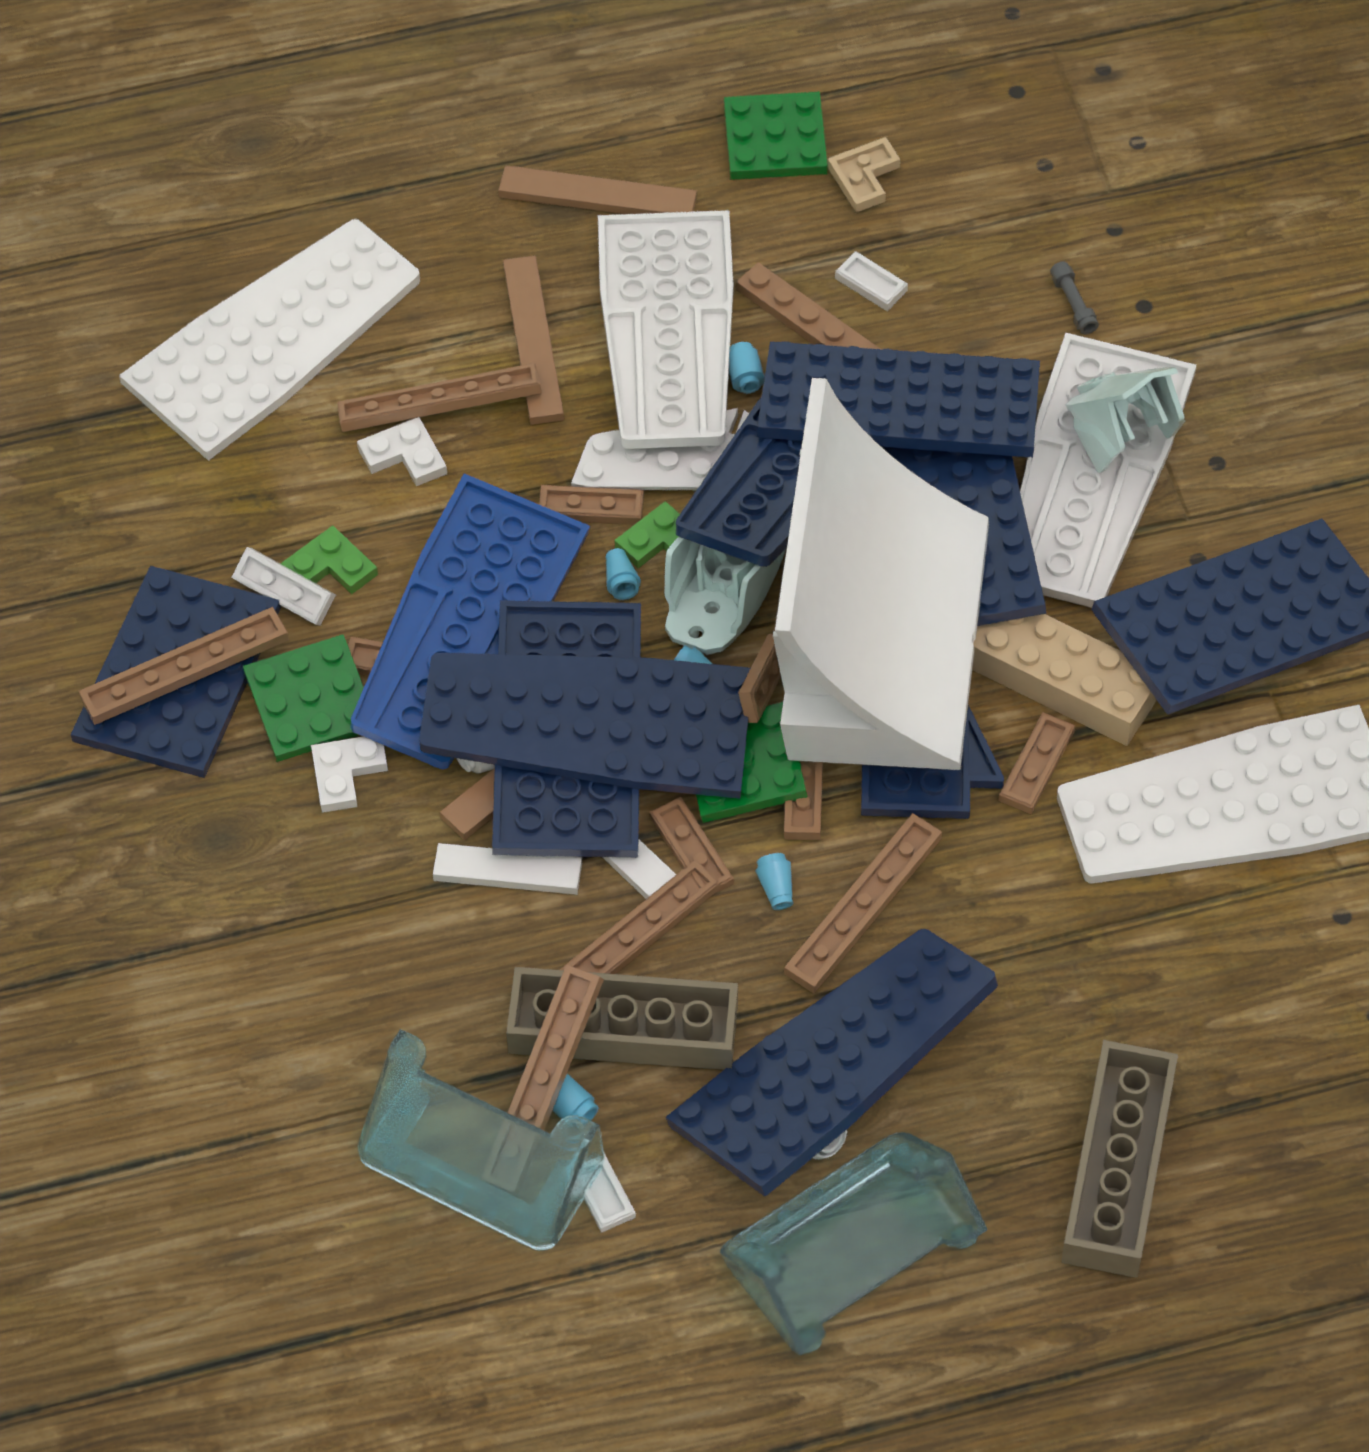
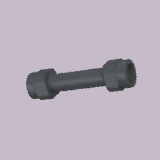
[1050,261,1099,334]

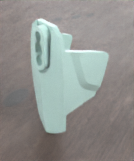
[1065,367,1185,473]
[665,537,786,655]

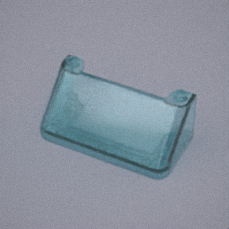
[358,1029,605,1251]
[720,1132,988,1355]

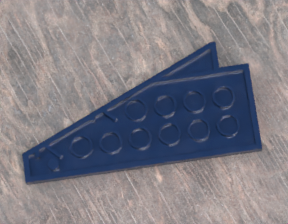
[861,705,1004,819]

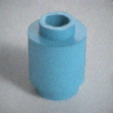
[729,342,765,393]
[552,1074,599,1129]

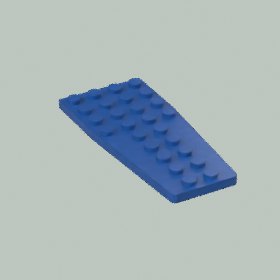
[350,474,590,769]

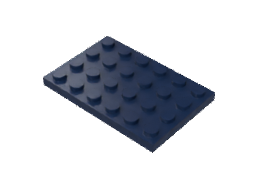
[71,566,281,778]

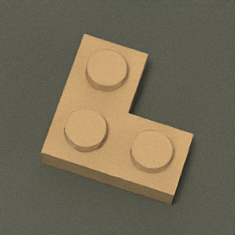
[827,137,900,213]

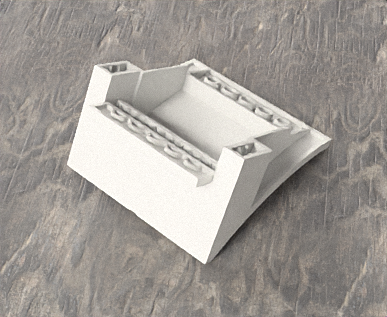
[773,378,989,770]

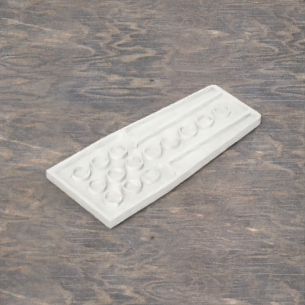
[598,210,733,449]
[119,219,420,461]
[1020,333,1196,608]
[1057,705,1369,884]

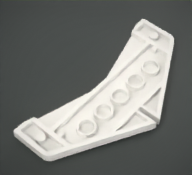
[571,408,749,491]

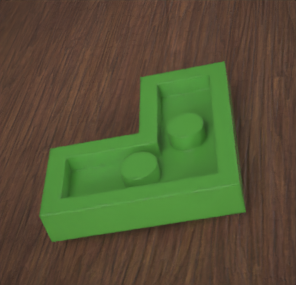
[614,501,680,568]
[280,525,378,594]

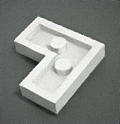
[357,417,447,486]
[311,737,388,813]

